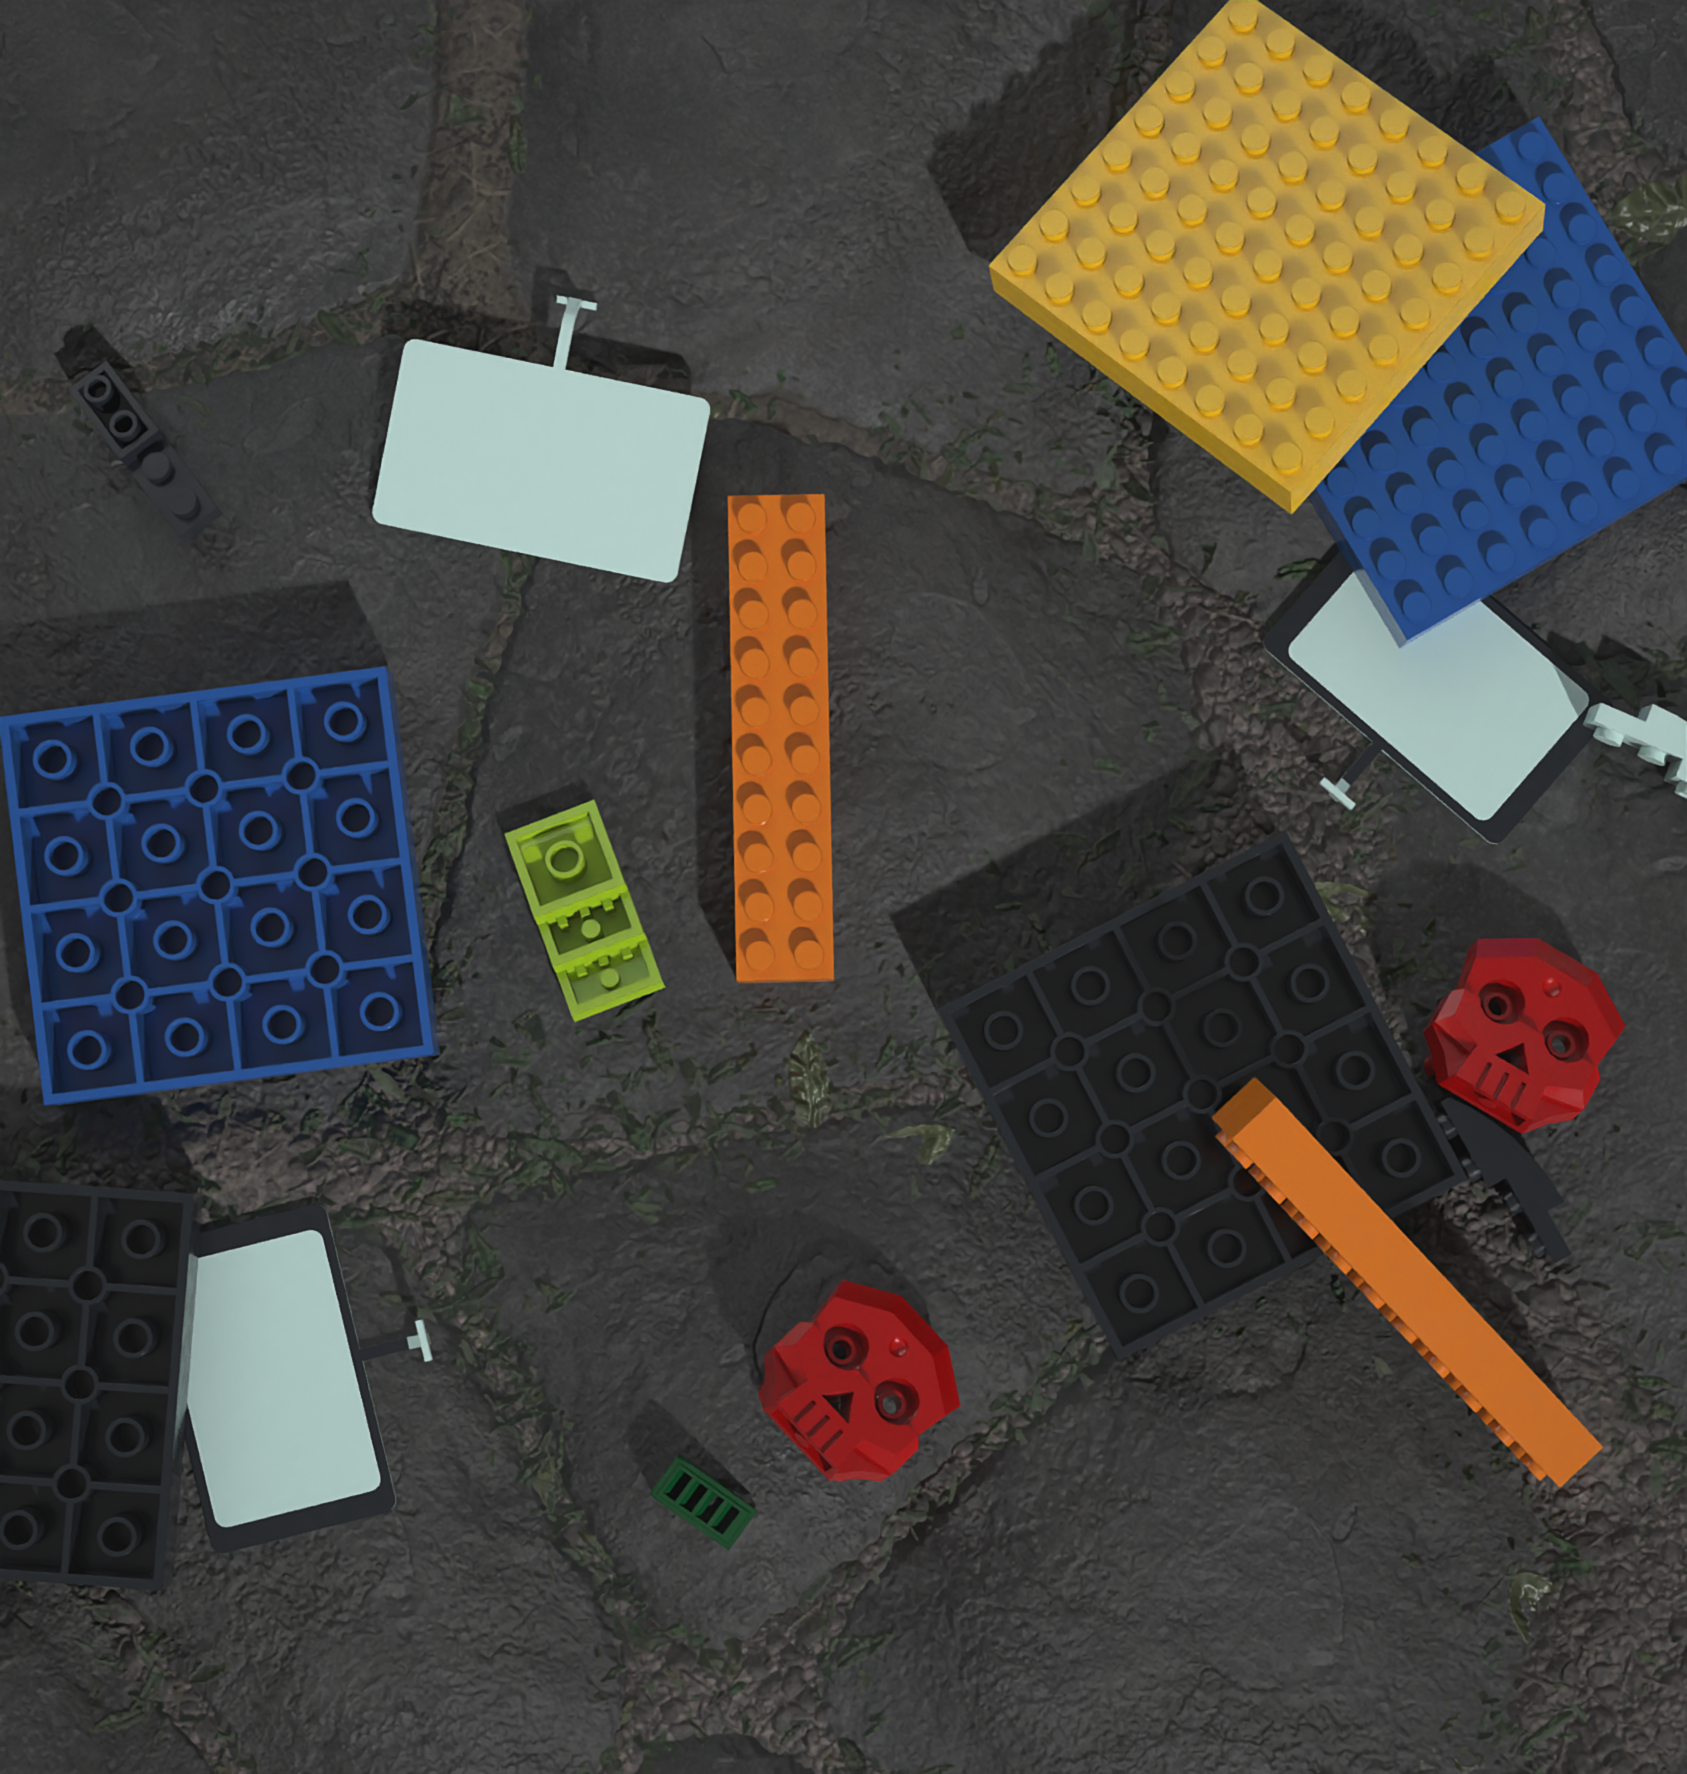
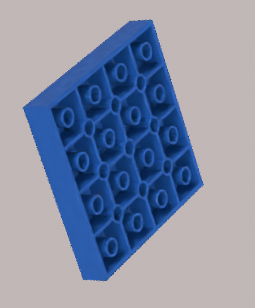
[1308,116,1687,648]
[0,666,440,1105]

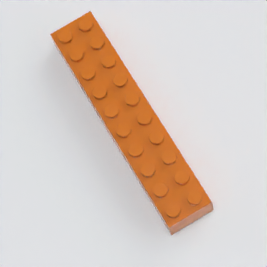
[728,494,834,983]
[1211,1077,1603,1488]

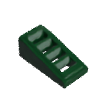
[649,1452,758,1551]

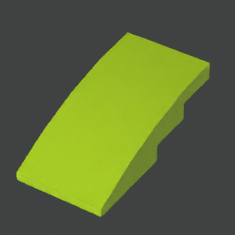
[504,800,666,1022]

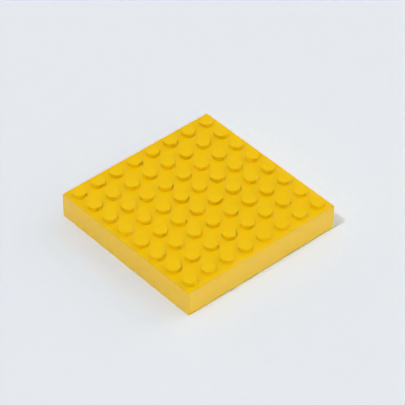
[989,0,1546,515]

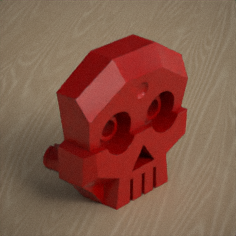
[1423,938,1626,1134]
[758,1280,961,1482]

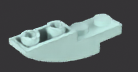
[1583,703,1687,799]

